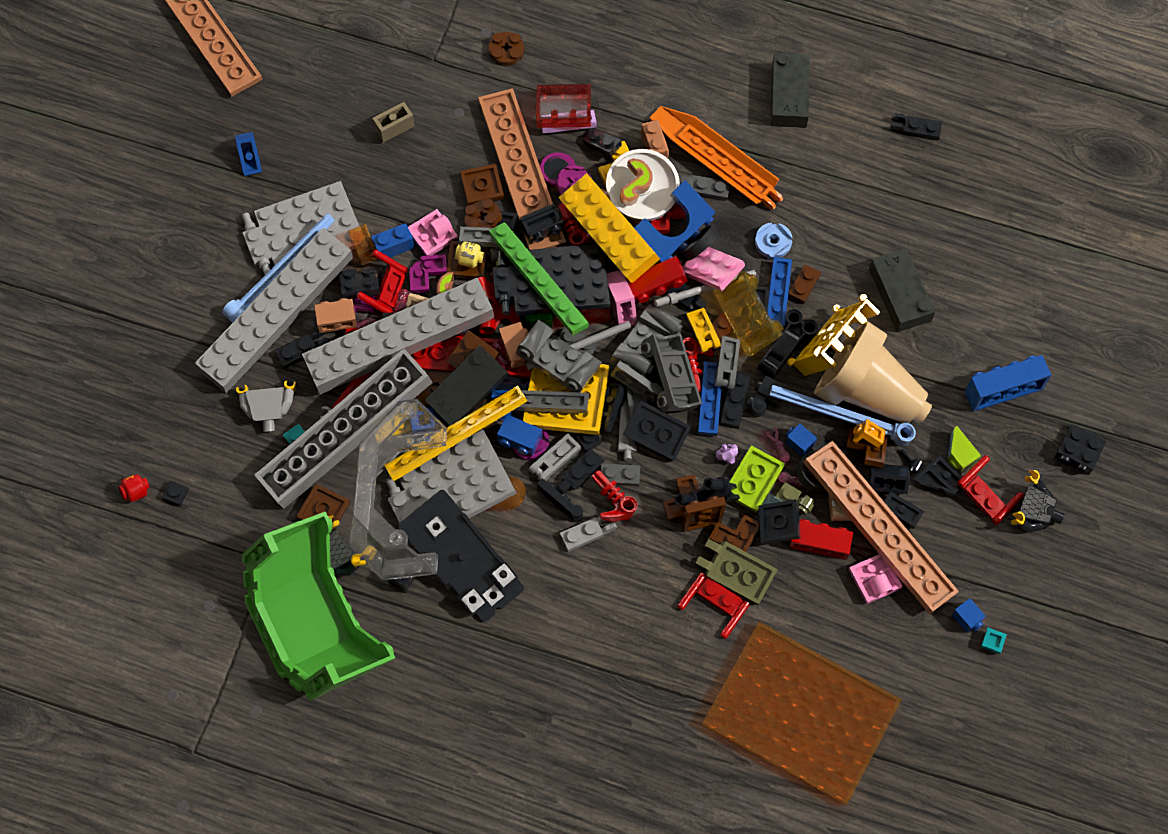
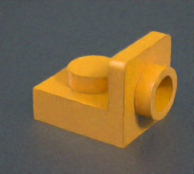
[853,419,885,447]

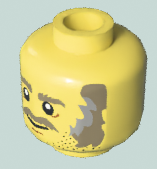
[455,242,484,268]

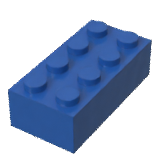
[965,355,1051,412]

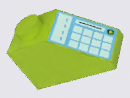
[947,426,981,474]

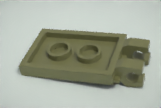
[696,539,778,604]

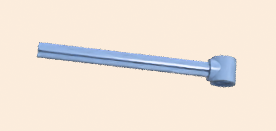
[222,213,335,323]
[769,385,916,446]

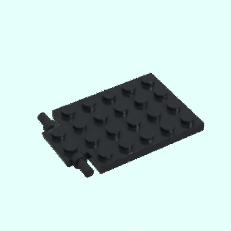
[492,244,610,316]

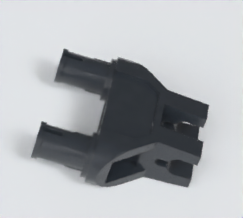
[674,477,740,506]

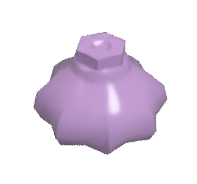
[716,444,738,465]

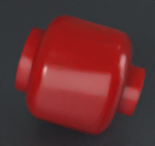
[118,474,150,503]

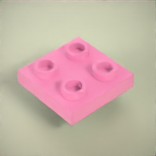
[408,209,458,256]
[849,554,903,604]

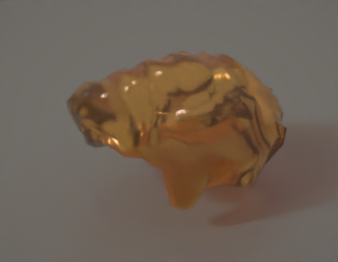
[492,477,527,510]

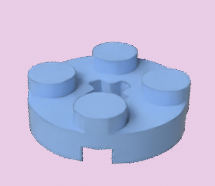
[755,223,792,260]

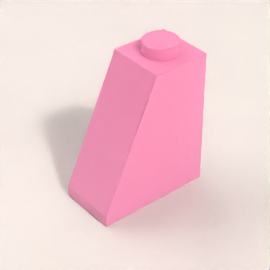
[606,270,637,327]

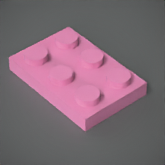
[683,247,745,291]

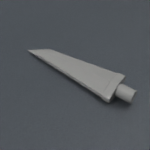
[617,400,637,461]

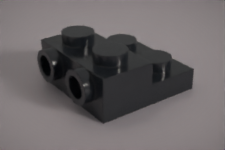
[1055,424,1107,475]

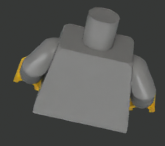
[236,381,296,432]

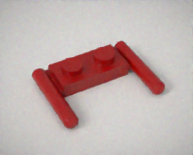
[357,249,408,313]
[957,455,1024,525]
[677,572,750,639]

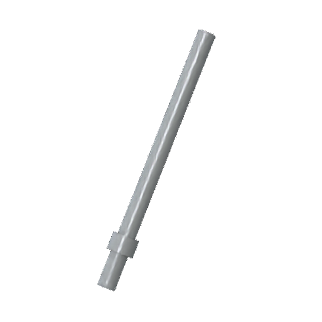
[654,270,756,307]
[525,321,631,370]

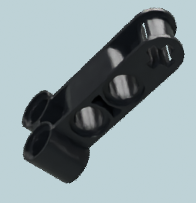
[757,309,818,379]

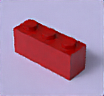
[626,256,688,304]
[789,519,853,560]

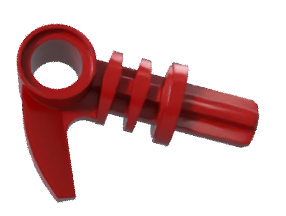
[559,202,594,246]
[683,337,714,393]
[591,471,638,522]

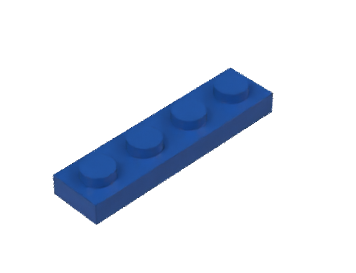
[765,257,792,329]
[698,362,721,436]

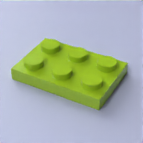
[730,445,785,513]

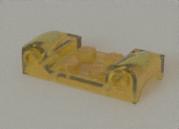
[713,271,783,356]

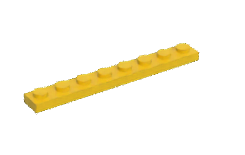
[384,386,527,481]

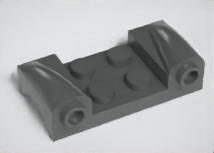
[610,304,683,377]
[516,320,602,393]
[640,333,702,412]

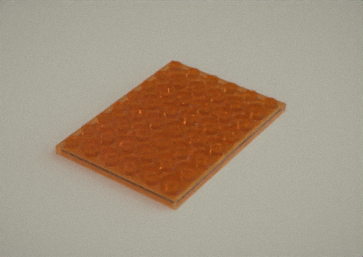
[702,621,902,806]

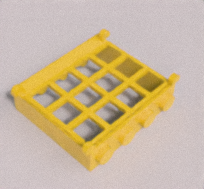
[787,294,880,376]

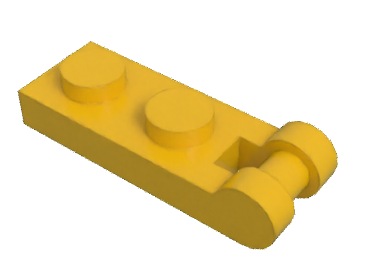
[686,308,721,352]

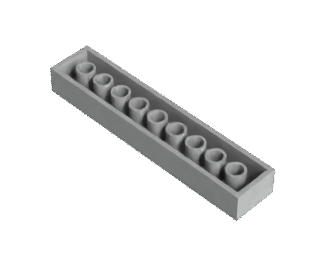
[195,228,353,393]
[302,278,494,394]
[255,349,433,509]

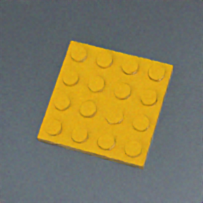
[523,364,610,435]

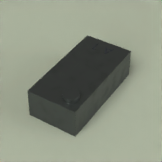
[770,53,810,128]
[869,248,935,332]
[425,345,509,426]

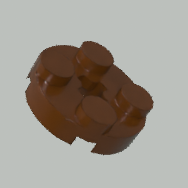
[489,32,524,66]
[465,199,502,228]

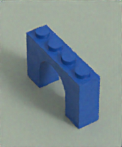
[634,180,716,264]

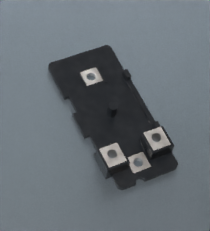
[398,489,524,622]

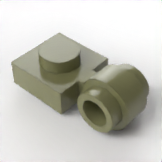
[775,482,814,515]

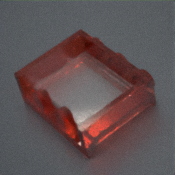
[536,84,591,128]

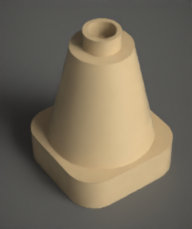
[814,321,932,424]

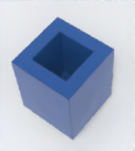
[785,423,817,458]
[952,598,986,633]

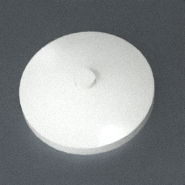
[606,149,680,221]

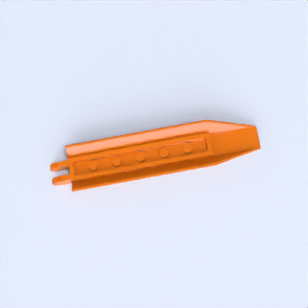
[649,106,783,210]

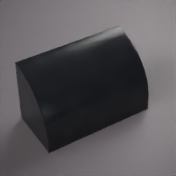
[868,464,910,494]

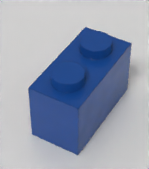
[371,223,414,262]
[497,415,542,456]

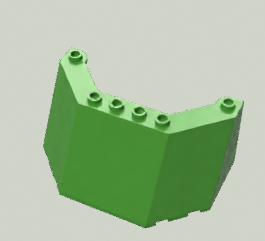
[242,511,395,701]

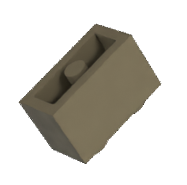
[372,102,414,143]

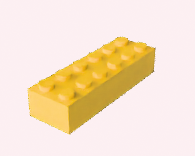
[559,173,660,283]

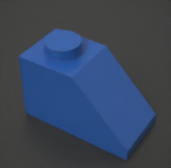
[235,132,262,176]

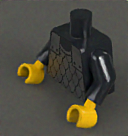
[1011,470,1065,532]
[328,515,366,577]

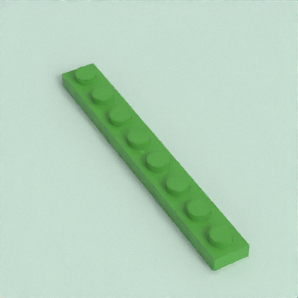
[489,222,589,336]

